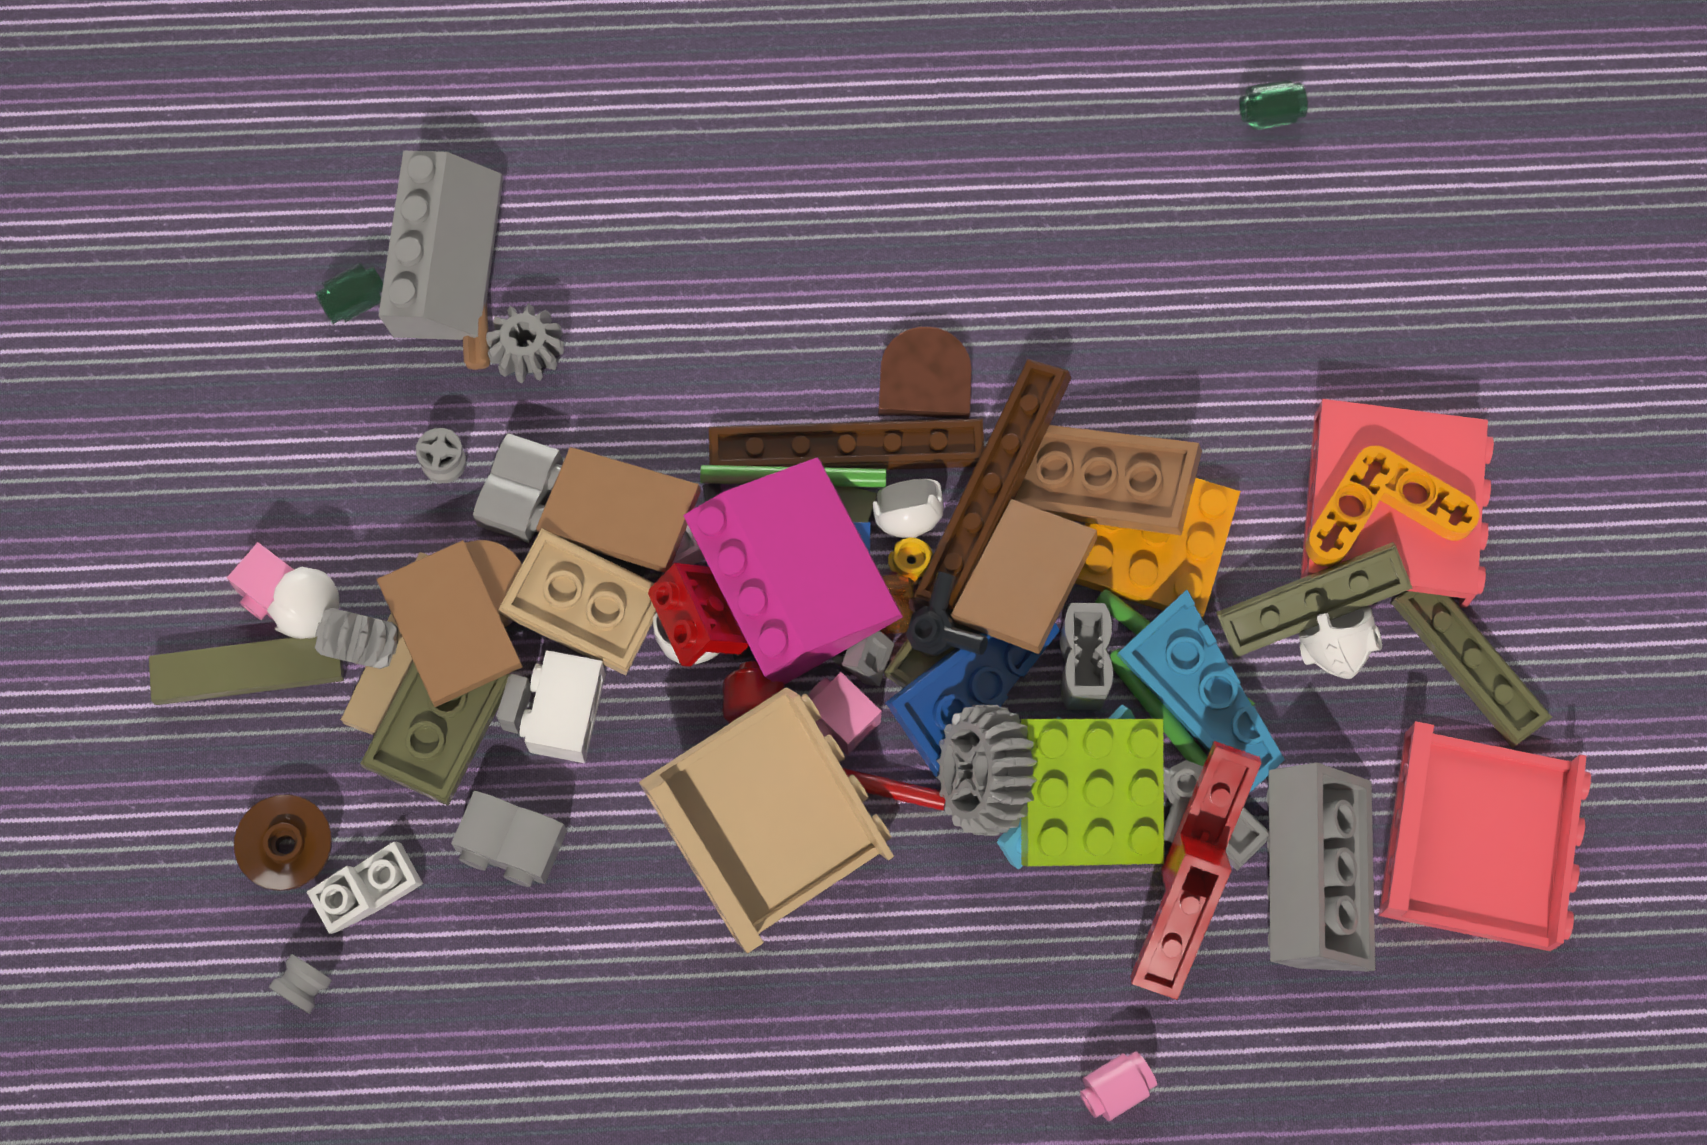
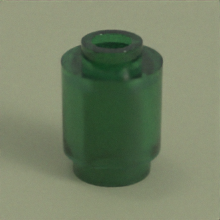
[1239,80,1308,130]
[314,262,383,324]

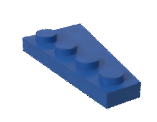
[885,623,1060,777]

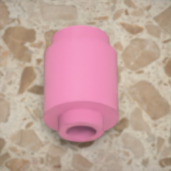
[1080,1051,1157,1121]

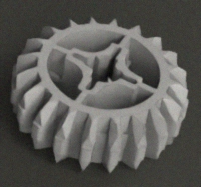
[936,705,1037,836]

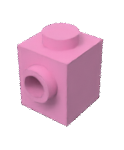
[227,542,294,620]
[808,672,882,755]

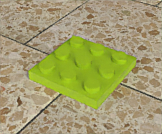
[1021,719,1164,866]

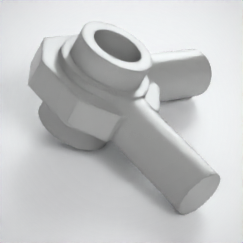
[1164,760,1203,844]

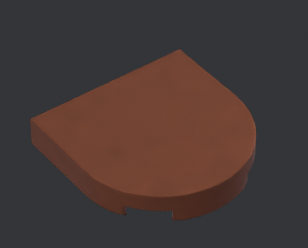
[878,327,971,419]

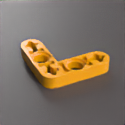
[1305,446,1480,567]

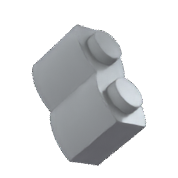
[473,433,563,543]
[1060,603,1113,710]
[451,791,567,887]

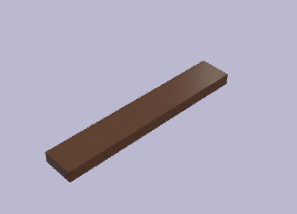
[914,359,1072,614]
[709,418,984,470]

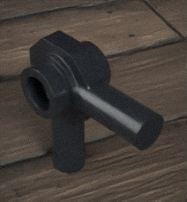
[906,571,988,656]

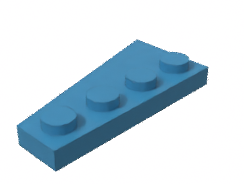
[1117,590,1285,793]

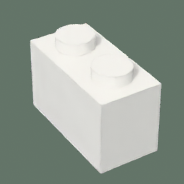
[520,650,606,763]

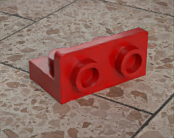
[648,563,749,667]

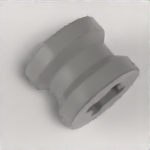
[416,428,466,483]
[268,954,332,1014]

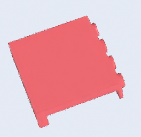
[1301,399,1494,608]
[1378,721,1591,951]

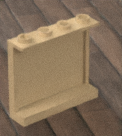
[639,687,894,954]

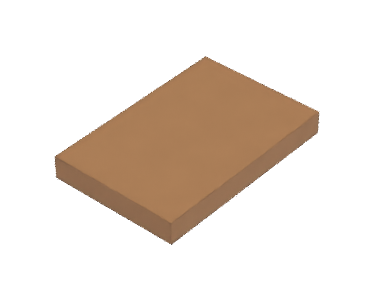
[536,447,701,573]
[951,499,1097,654]
[376,540,523,707]

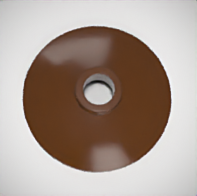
[234,794,332,891]

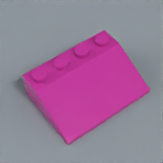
[683,457,903,685]

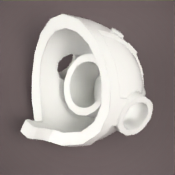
[1299,606,1382,679]

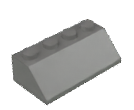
[378,151,503,340]
[1267,762,1375,971]

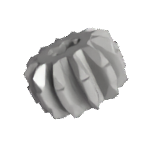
[486,303,564,384]
[315,608,399,669]

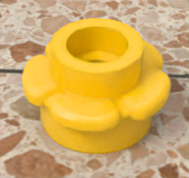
[888,538,933,582]

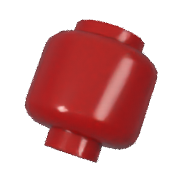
[723,661,784,724]

